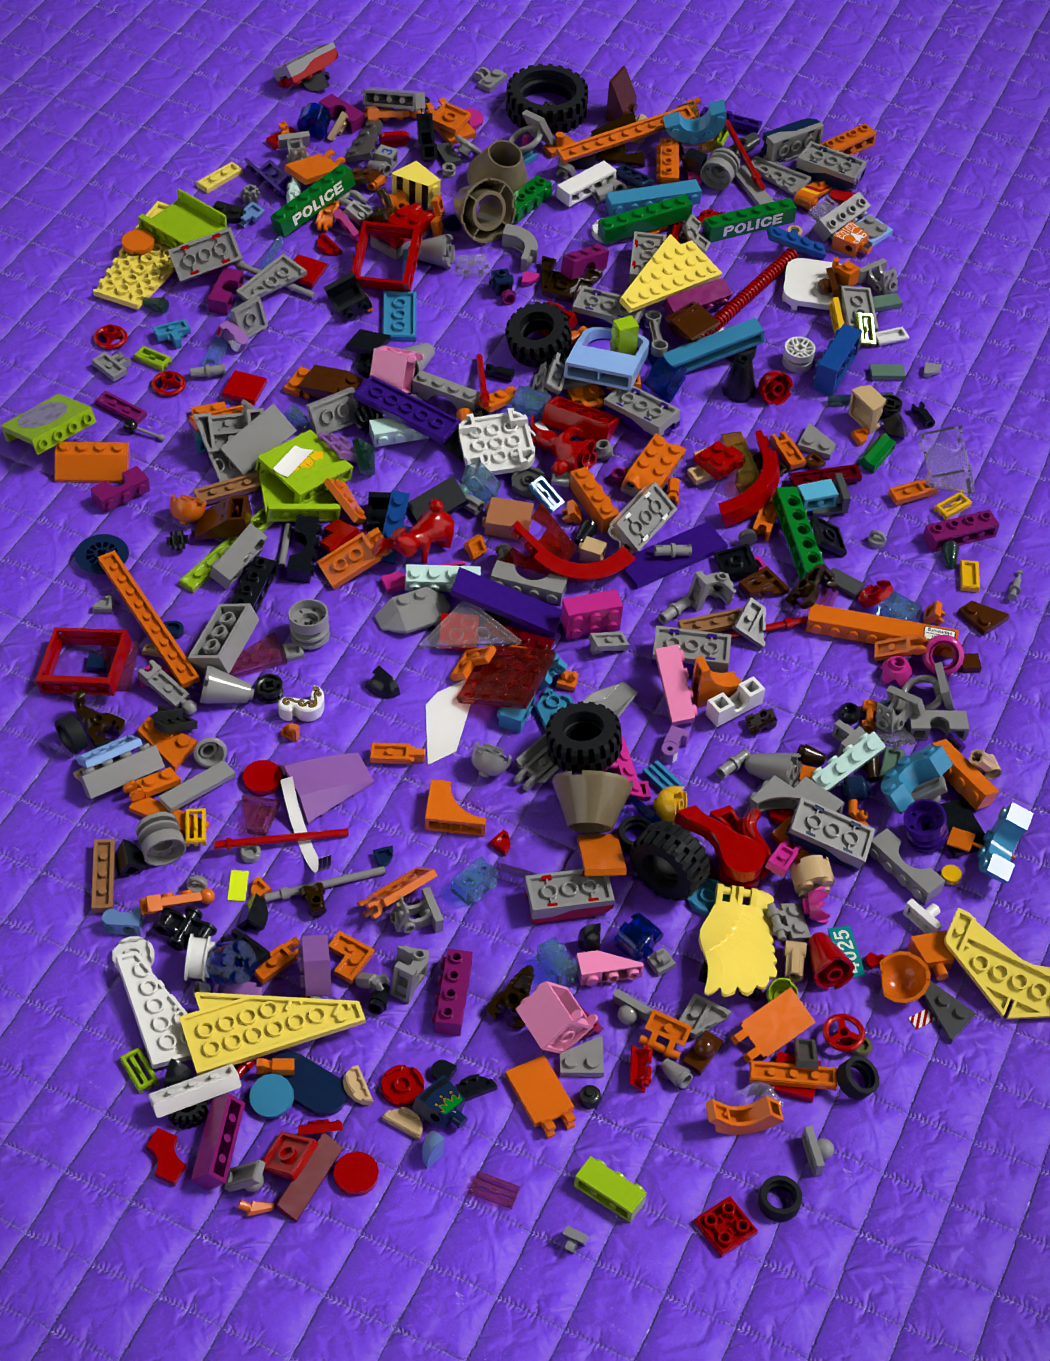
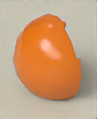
[880,951,931,1004]

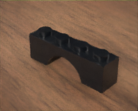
[287,515,322,583]

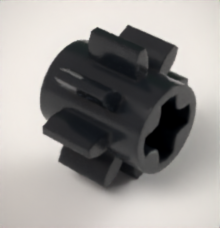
[166,530,189,550]

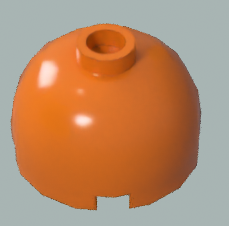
[169,494,207,525]

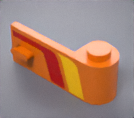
[793,180,833,211]

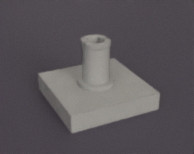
[230,295,268,338]

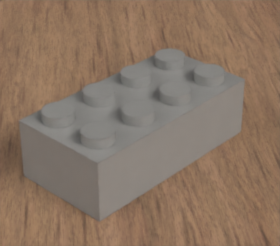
[188,603,260,674]

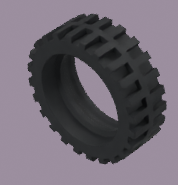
[506,63,589,133]

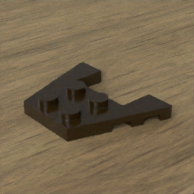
[591,112,645,167]
[542,256,603,303]

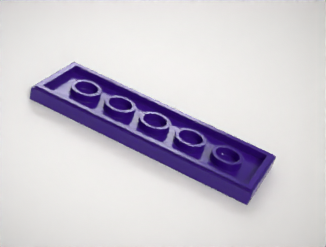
[353,375,461,444]
[622,522,728,589]
[450,567,561,638]

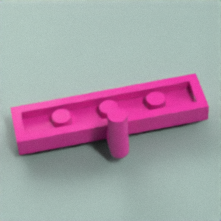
[599,736,644,802]

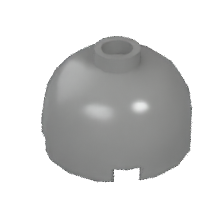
[471,742,512,778]

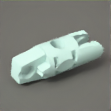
[286,177,301,203]

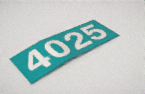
[828,925,866,977]

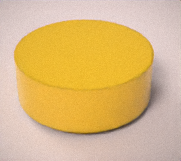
[940,865,962,885]

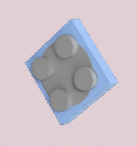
[855,214,893,247]

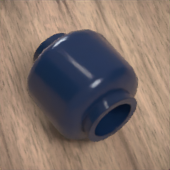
[840,775,871,801]

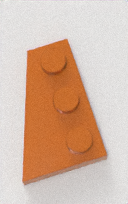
[323,478,367,524]
[137,716,198,772]

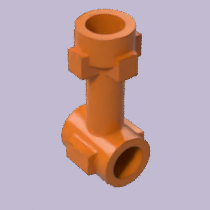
[861,699,878,733]

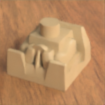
[848,385,886,434]

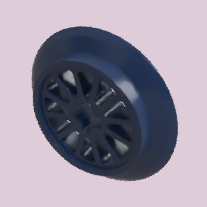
[75,534,129,574]

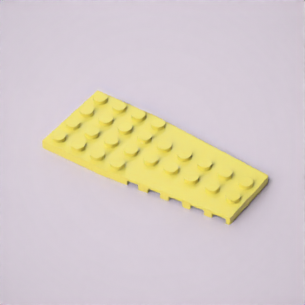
[93,201,175,310]

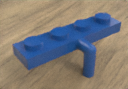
[766,225,826,260]
[381,490,411,564]

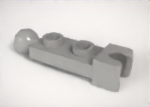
[138,660,197,715]

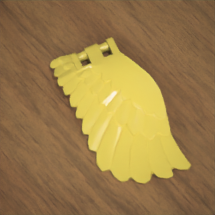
[698,883,777,997]

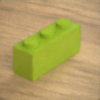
[610,315,639,355]
[574,1156,647,1223]

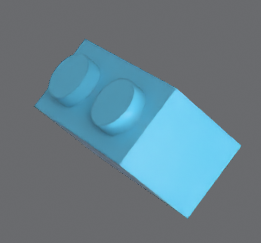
[797,479,839,512]

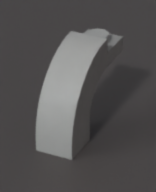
[502,224,538,272]

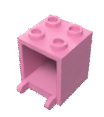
[370,345,424,394]
[516,981,598,1054]

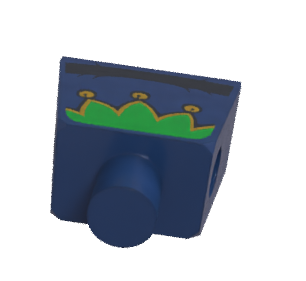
[412,1075,468,1128]

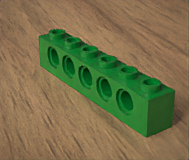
[772,487,826,583]

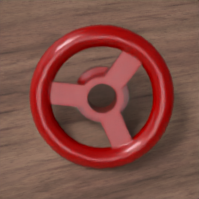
[93,324,128,350]
[151,371,186,397]
[822,1014,865,1052]

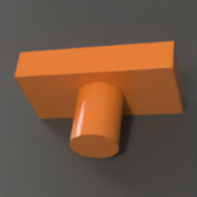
[542,132,575,158]

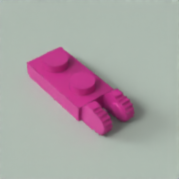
[333,209,359,242]
[765,839,801,877]

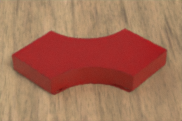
[146,1128,186,1186]

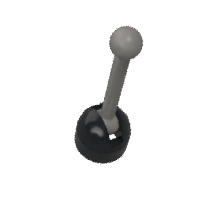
[123,418,165,441]

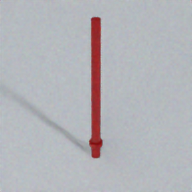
[214,828,349,850]

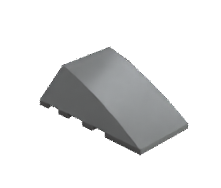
[193,408,264,482]

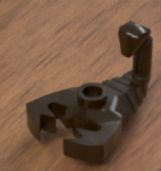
[359,187,394,226]
[786,564,838,609]
[73,689,125,747]
[487,965,535,1028]

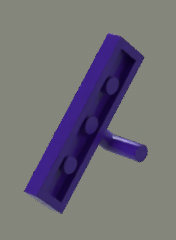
[700,107,762,133]

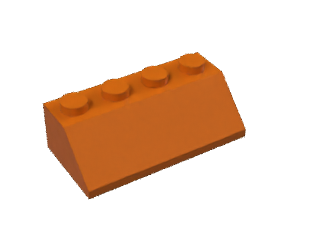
[55,442,131,483]

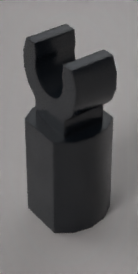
[484,364,514,382]
[911,401,935,429]

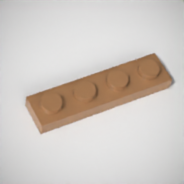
[193,471,261,505]
[677,607,743,633]
[91,839,115,913]

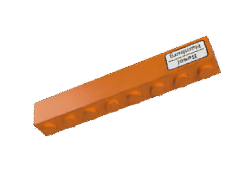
[805,604,959,659]

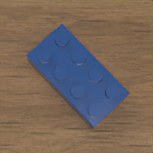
[812,324,862,396]

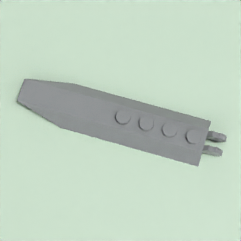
[513,682,638,792]

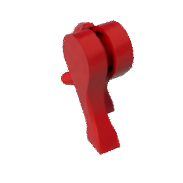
[674,805,772,890]

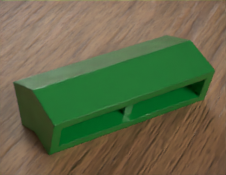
[857,433,896,474]

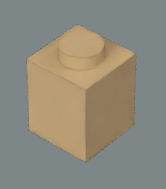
[577,536,607,563]

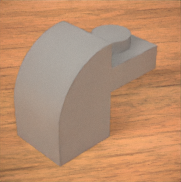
[832,719,865,756]

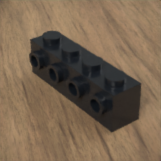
[228,556,277,614]

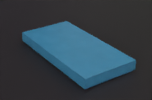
[383,291,417,341]

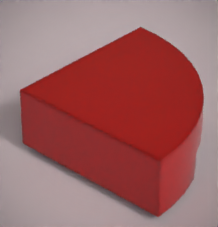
[490,829,510,856]

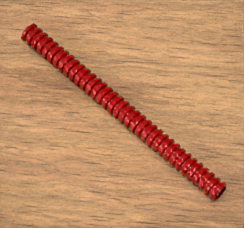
[687,248,798,343]

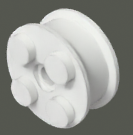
[184,934,215,982]

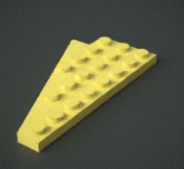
[619,234,723,313]
[179,992,366,1076]

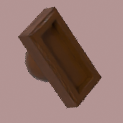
[817,267,840,300]
[682,1030,724,1075]

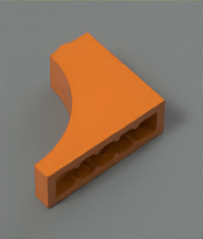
[691,656,741,708]
[425,780,486,836]

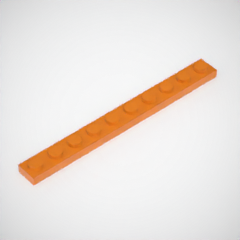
[556,105,695,164]
[98,550,200,688]

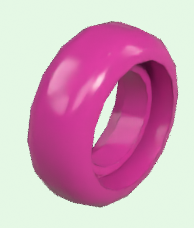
[922,634,965,675]

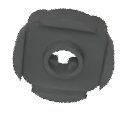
[511,467,547,499]

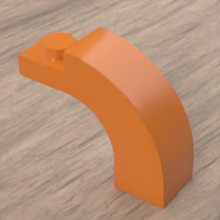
[705,1096,784,1135]

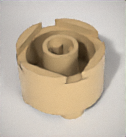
[789,855,835,899]

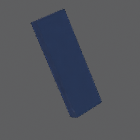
[616,165,654,188]

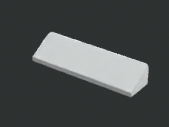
[148,1064,241,1118]

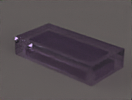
[495,862,538,878]

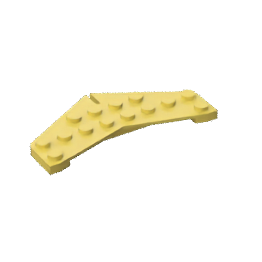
[944,908,1050,1020]

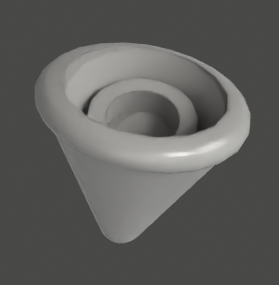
[193,737,227,768]

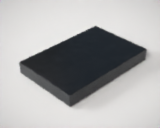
[408,476,469,521]
[940,798,985,858]

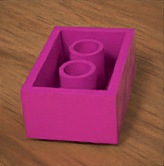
[560,589,623,640]

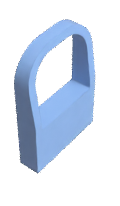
[564,327,649,391]

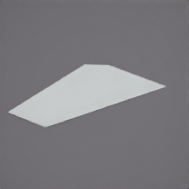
[426,673,480,765]

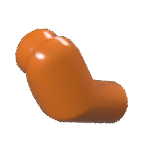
[848,799,868,821]

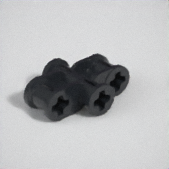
[153,906,217,951]

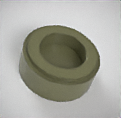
[851,1037,872,1058]

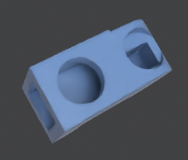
[102,908,144,936]

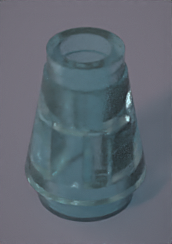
[284,404,310,428]

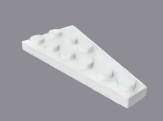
[116,951,192,1069]

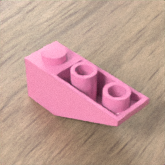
[575,950,644,986]

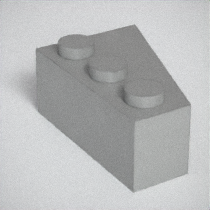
[209,523,268,589]

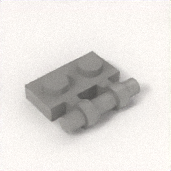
[767,903,811,942]

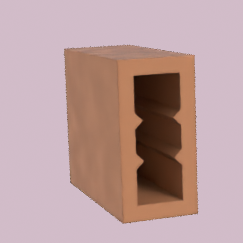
[482,497,534,540]

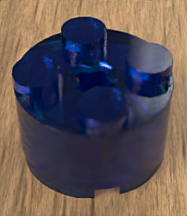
[297,103,331,140]
[614,913,664,961]
[206,940,259,985]

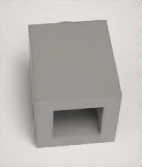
[373,144,398,171]

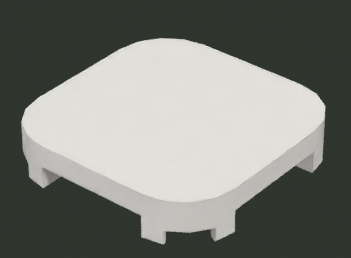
[782,258,842,315]
[459,408,535,476]

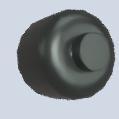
[579,1085,601,1110]

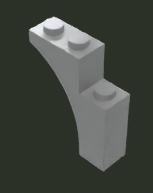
[748,775,844,814]

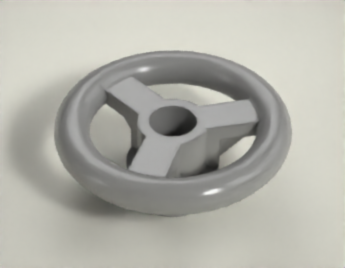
[455,134,482,156]

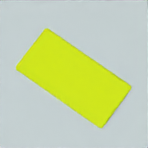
[227,870,249,901]

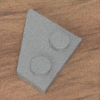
[679,993,731,1039]
[559,1036,604,1077]

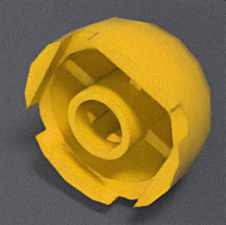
[653,786,687,825]

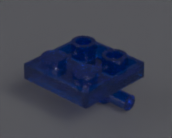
[642,357,687,403]

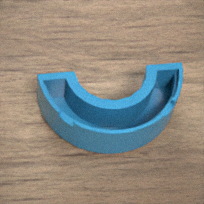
[663,99,727,145]
[881,745,953,814]
[977,802,1034,883]

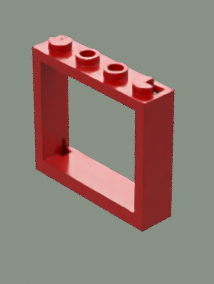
[349,221,423,292]
[35,627,132,696]

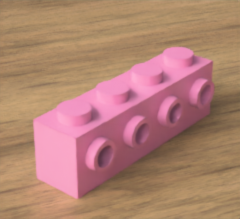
[655,644,698,726]

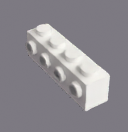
[556,161,617,207]

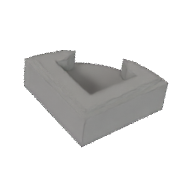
[923,362,942,378]
[92,595,114,613]

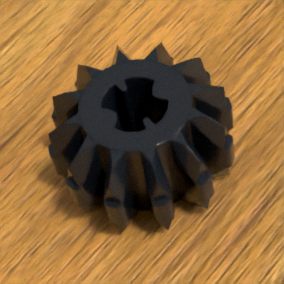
[354,405,383,431]

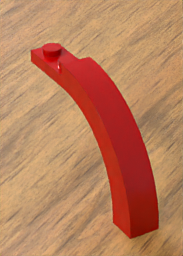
[718,430,780,528]
[509,520,636,583]

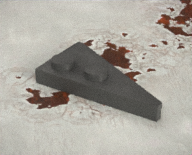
[924,981,976,1043]

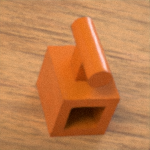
[832,257,860,286]

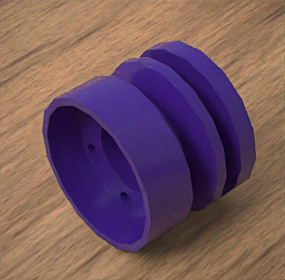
[904,799,949,853]

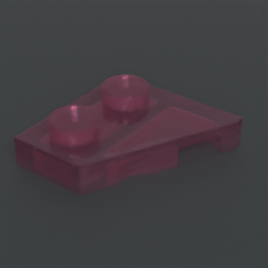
[242,795,280,836]

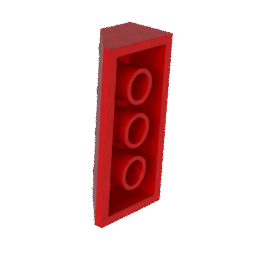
[541,396,621,444]

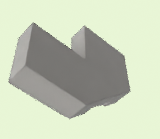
[683,215,711,254]

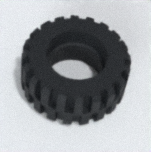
[505,302,572,368]
[546,701,622,774]
[630,821,710,901]

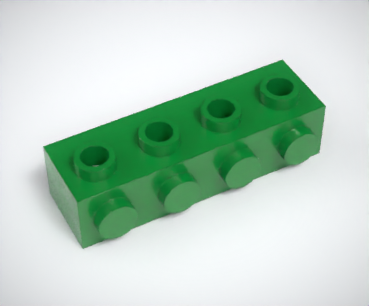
[512,175,552,225]

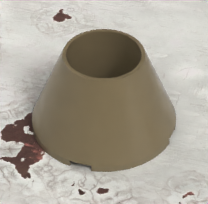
[467,140,529,193]
[453,178,516,243]
[552,770,633,833]

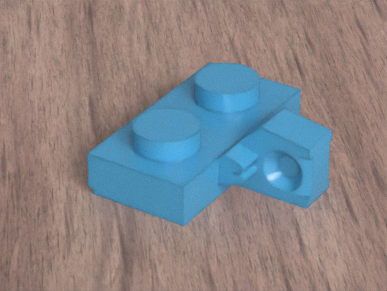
[153,319,191,348]
[533,652,568,691]

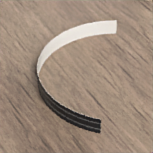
[281,776,331,873]

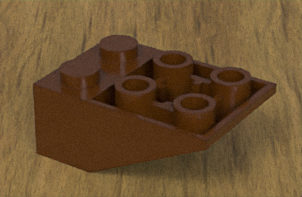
[665,302,720,341]
[194,495,252,540]

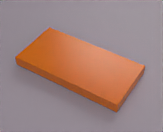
[577,834,627,876]

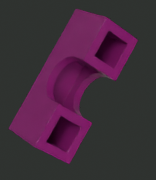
[319,94,365,134]
[560,244,609,280]
[206,267,244,316]
[90,466,150,514]

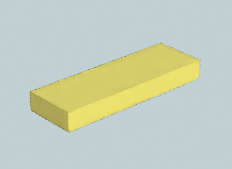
[196,162,243,194]

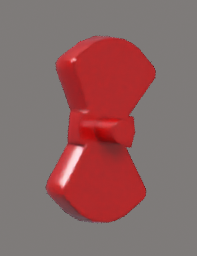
[865,952,887,969]

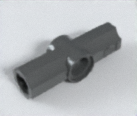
[727,132,760,159]

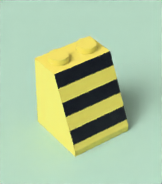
[392,161,441,211]

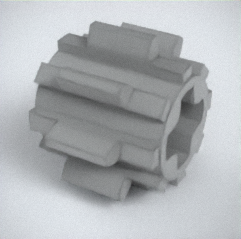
[240,184,261,205]

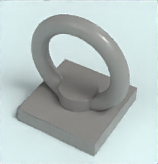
[509,110,556,153]
[901,662,955,711]

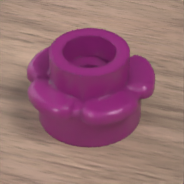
[500,289,516,305]
[609,468,626,484]

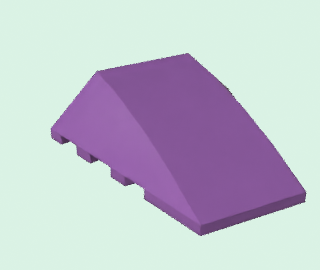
[278,753,374,825]

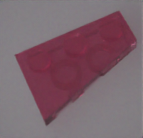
[230,632,287,678]
[101,642,139,692]

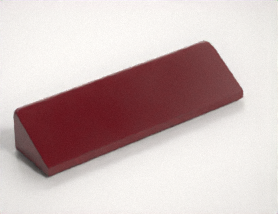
[276,1133,343,1222]

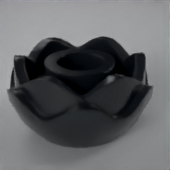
[837,702,861,724]

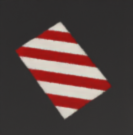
[908,1009,935,1029]

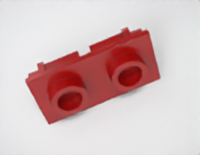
[629,1045,653,1093]

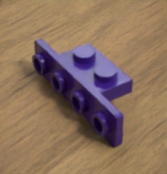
[244,158,291,199]

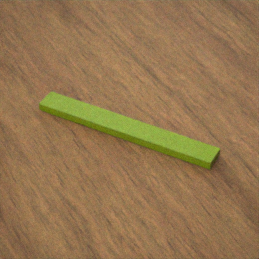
[179,507,274,593]

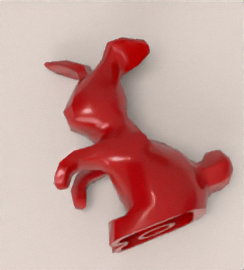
[530,414,597,476]
[372,499,454,565]

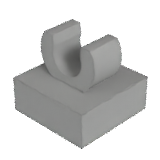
[556,160,577,181]
[647,948,676,977]
[563,1225,589,1253]

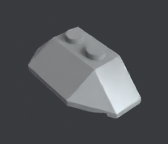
[374,587,451,634]

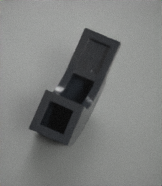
[416,113,438,160]

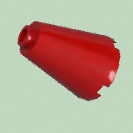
[808,932,855,990]

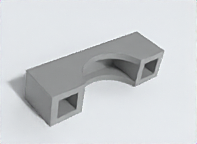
[412,370,481,415]
[490,560,568,606]
[868,828,945,904]

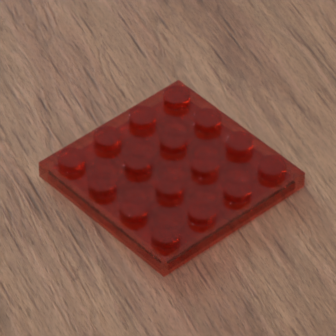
[456,645,556,709]

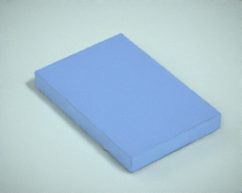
[76,734,143,769]

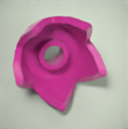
[879,656,912,688]
[802,886,830,923]

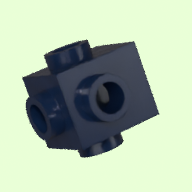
[489,268,514,296]

